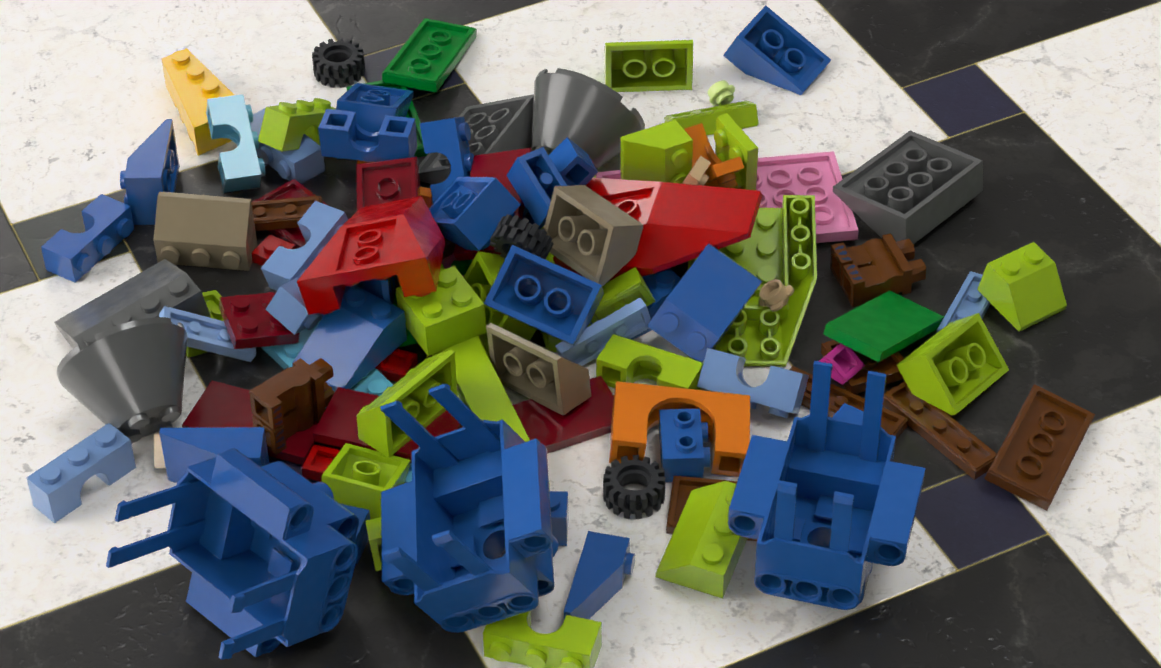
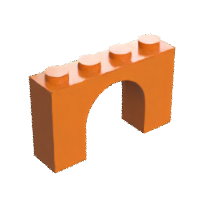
[609,381,750,477]

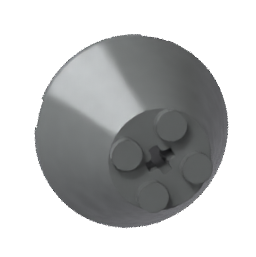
[532,68,645,169]
[57,317,187,444]

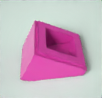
[819,343,865,385]

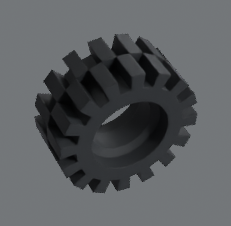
[312,38,365,88]
[490,215,553,260]
[603,455,666,519]

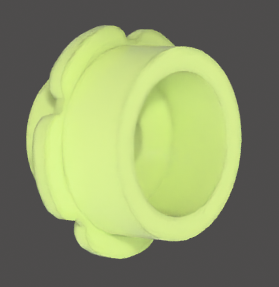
[707,80,735,106]

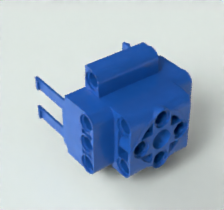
[728,361,926,610]
[381,384,558,633]
[106,448,359,660]

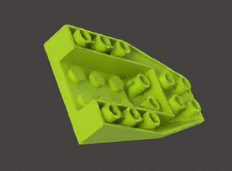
[688,195,817,367]

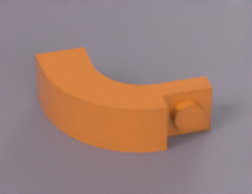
[684,123,744,188]

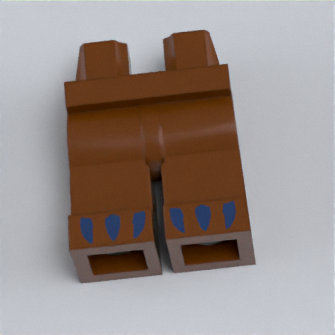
[830,233,926,307]
[249,358,335,455]

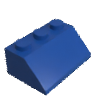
[484,245,604,346]

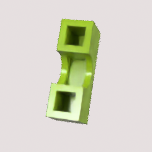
[258,98,336,151]
[596,334,703,390]
[483,611,602,668]

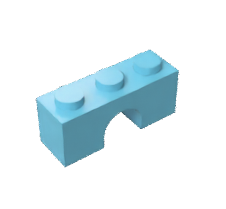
[206,94,265,193]

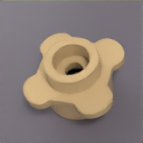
[759,279,794,312]

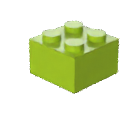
[396,266,487,356]

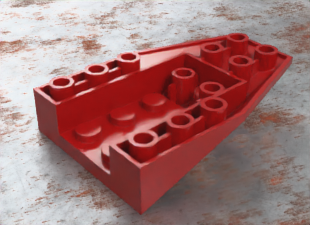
[553,177,763,281]
[297,196,445,315]

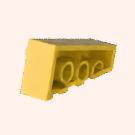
[161,48,234,156]

